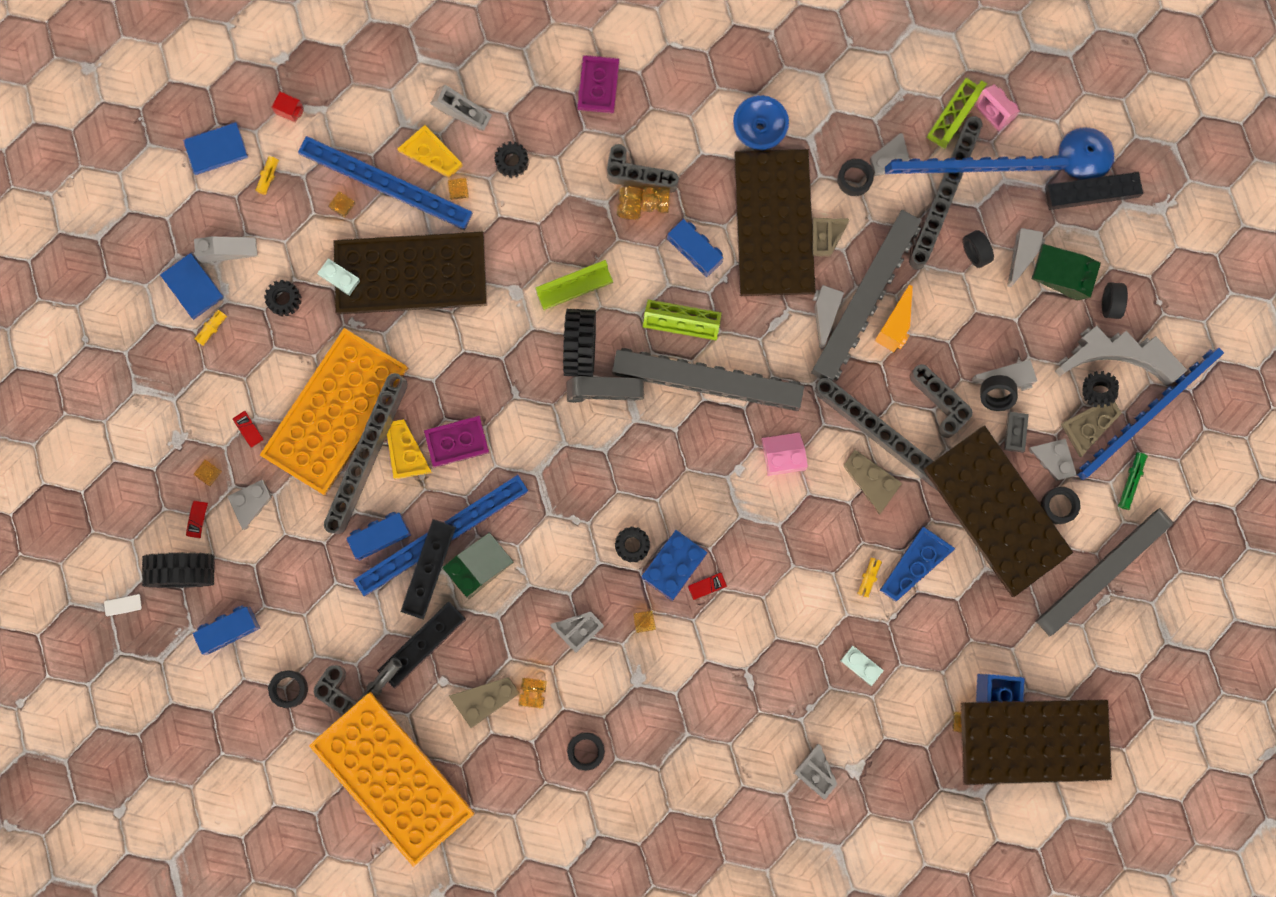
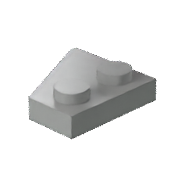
[870,133,910,176]
[1029,439,1077,481]
[227,479,272,530]
[550,612,604,653]
[794,744,837,800]

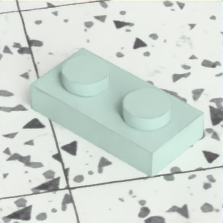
[317,259,360,296]
[840,646,884,686]

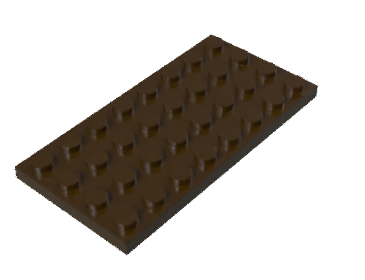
[734,149,816,296]
[333,231,487,315]
[923,425,1074,597]
[960,699,1112,785]

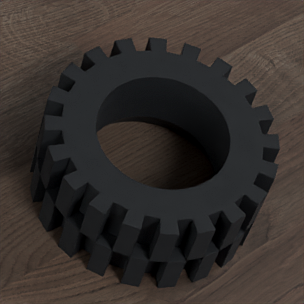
[563,308,596,377]
[142,552,214,588]

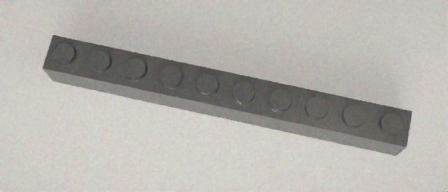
[811,210,922,381]
[612,348,804,411]

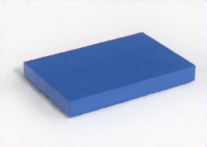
[183,122,249,175]
[160,253,224,320]

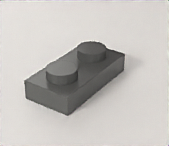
[1004,412,1029,453]

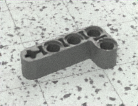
[607,144,679,193]
[910,364,973,438]
[566,376,644,403]
[314,665,358,716]

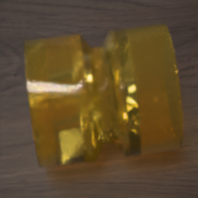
[617,187,643,220]
[642,187,670,213]
[518,678,547,709]

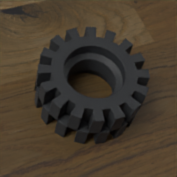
[494,141,529,178]
[264,280,301,316]
[1082,371,1119,408]
[615,527,650,563]

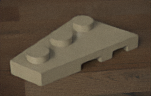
[1061,402,1122,457]
[843,450,902,515]
[449,677,520,728]

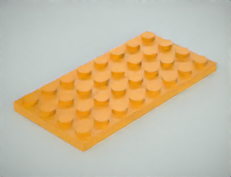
[260,328,408,496]
[309,692,475,867]

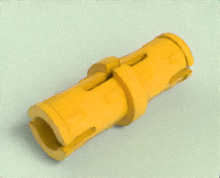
[255,156,279,195]
[194,309,227,346]
[857,557,882,598]

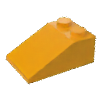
[875,284,913,352]

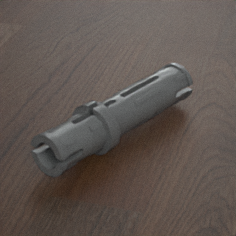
[358,658,402,702]

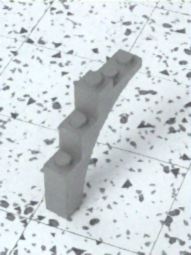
[1055,326,1187,386]

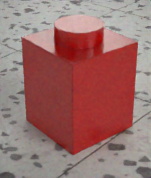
[272,91,303,123]

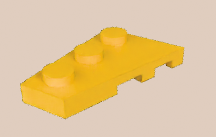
[397,125,463,178]
[387,419,432,480]

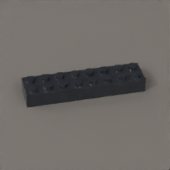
[1045,172,1144,210]
[400,519,456,620]
[377,601,467,688]

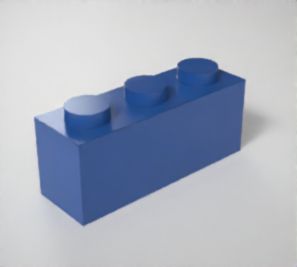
[667,219,724,278]
[346,512,411,561]
[192,605,261,655]

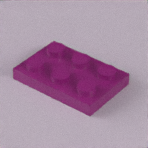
[577,55,620,113]
[424,416,489,468]

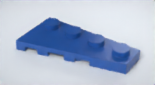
[879,527,955,602]

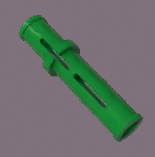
[1118,452,1148,510]

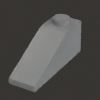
[430,85,492,131]
[1008,228,1045,287]
[194,237,258,263]
[813,285,844,349]
[972,360,1037,391]

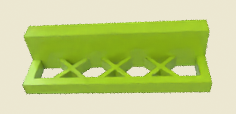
[926,78,987,149]
[535,260,613,310]
[643,300,722,340]

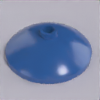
[733,95,789,150]
[1058,127,1115,180]

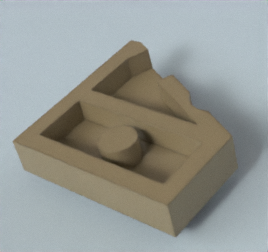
[812,218,849,257]

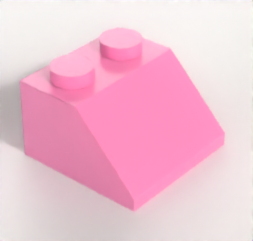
[974,85,1020,132]
[762,433,808,476]

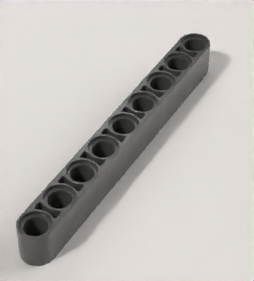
[909,116,982,270]
[324,373,408,534]
[815,378,938,491]
[1036,508,1174,637]

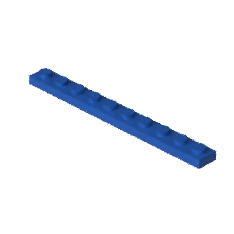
[298,136,473,230]
[885,155,1069,174]
[1077,348,1224,480]
[354,475,529,597]

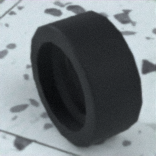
[837,158,874,196]
[963,230,994,268]
[1102,282,1128,319]
[980,375,1018,411]
[1041,487,1081,524]
[268,670,308,708]
[567,732,605,771]

